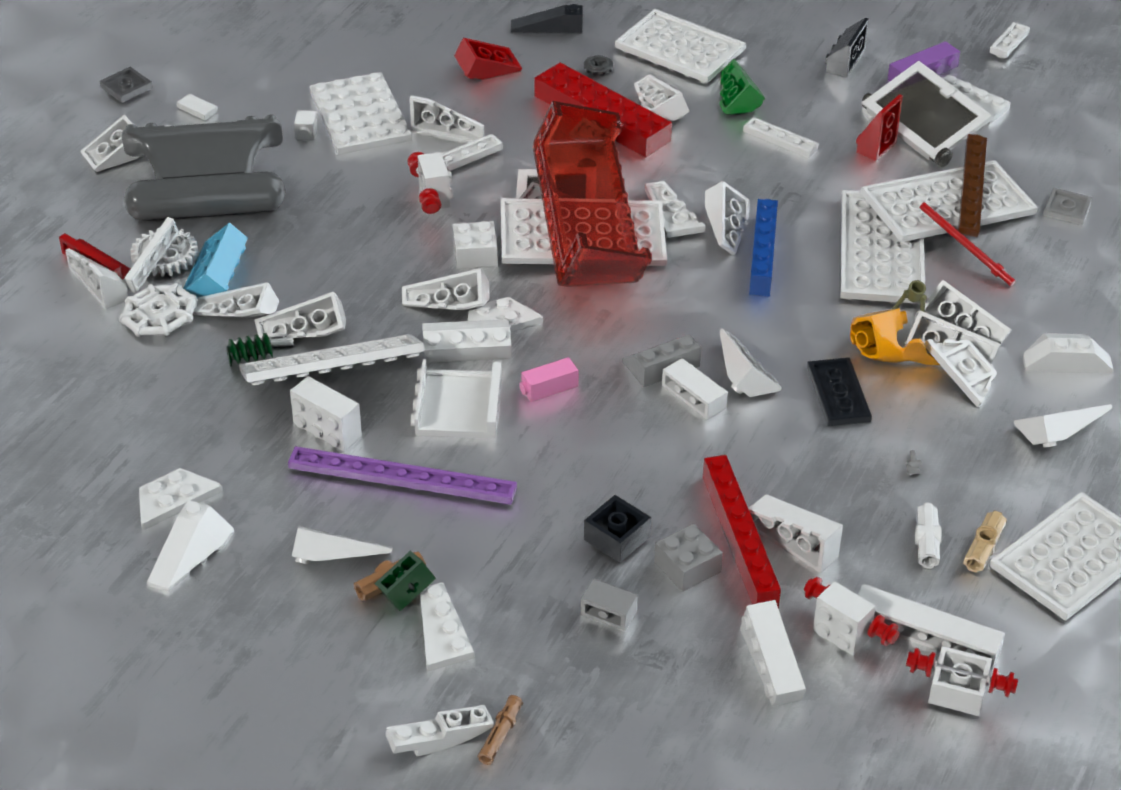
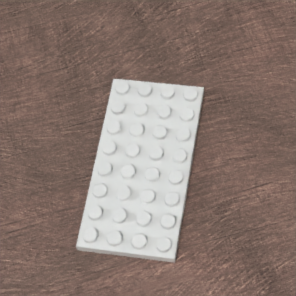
[860,161,1038,242]
[840,190,926,304]
[500,198,667,266]
[239,334,425,385]

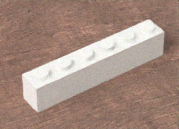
[858,584,1005,670]

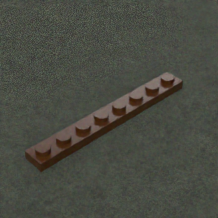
[958,134,987,238]

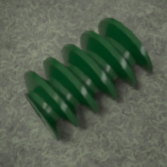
[226,333,273,367]

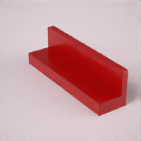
[59,233,131,280]

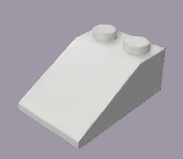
[80,114,140,172]

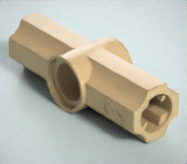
[963,510,1007,573]

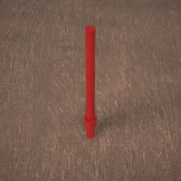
[919,202,1016,287]

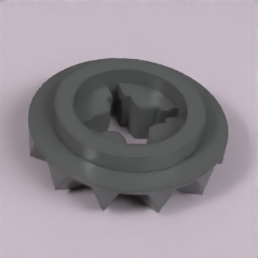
[584,55,613,76]

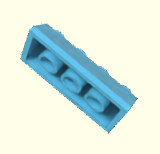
[183,222,248,298]

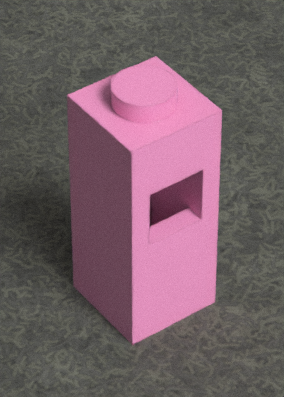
[519,357,579,402]

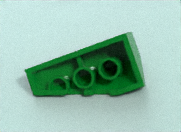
[720,59,765,114]

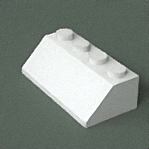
[423,319,511,363]

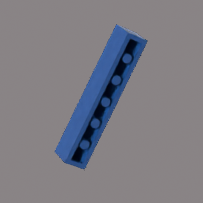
[749,199,778,296]

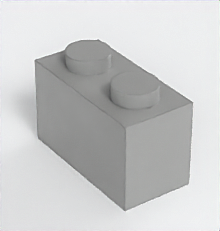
[581,579,638,631]

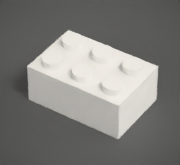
[290,376,362,451]

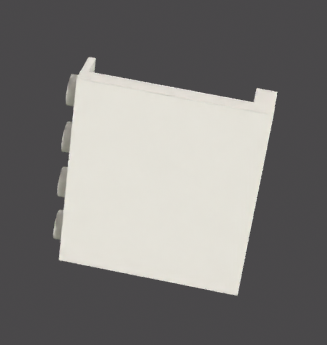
[411,359,502,439]

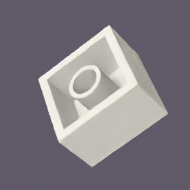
[453,221,498,269]

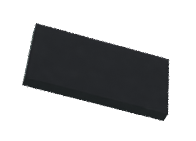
[807,357,872,426]

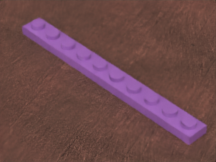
[288,446,517,505]

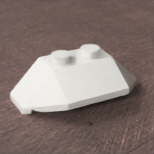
[1023,333,1113,373]

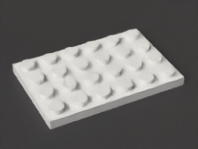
[615,9,746,83]
[309,72,412,155]
[990,492,1121,621]

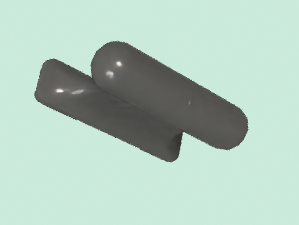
[122,115,286,220]

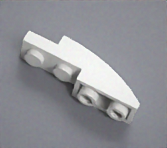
[385,705,494,756]

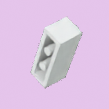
[662,358,728,420]

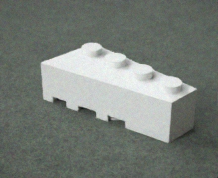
[740,600,806,706]

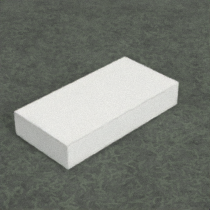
[177,93,218,120]

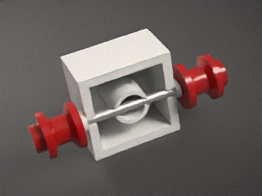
[407,152,453,214]
[804,577,900,655]
[906,646,1018,716]

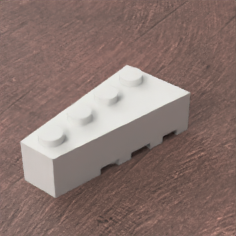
[749,494,843,573]

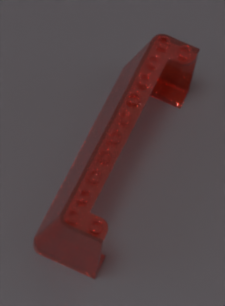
[533,101,652,287]

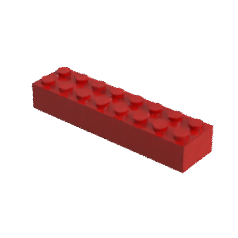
[534,62,672,158]

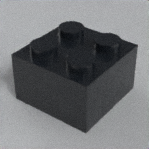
[584,495,651,563]

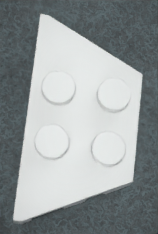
[468,297,543,332]
[924,339,997,407]
[139,468,223,530]

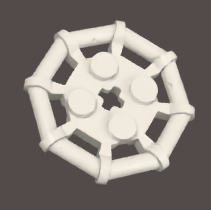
[119,283,198,337]

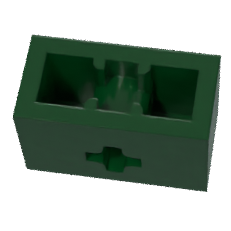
[374,550,436,611]

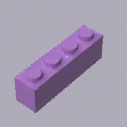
[888,41,960,90]

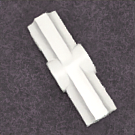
[915,503,942,569]

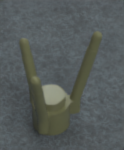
[892,280,927,312]

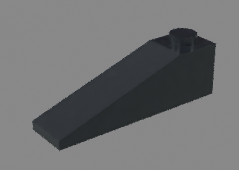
[511,4,583,33]

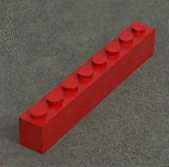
[703,455,781,609]

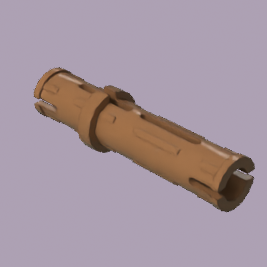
[477,695,524,765]

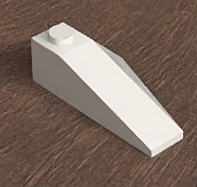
[65,248,129,309]
[925,280,1012,345]
[903,310,1000,364]
[719,328,782,397]
[147,500,234,591]

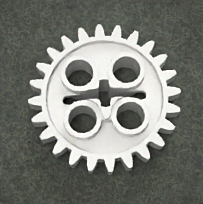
[130,228,199,277]

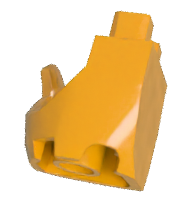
[850,308,940,365]

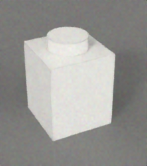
[294,110,318,140]

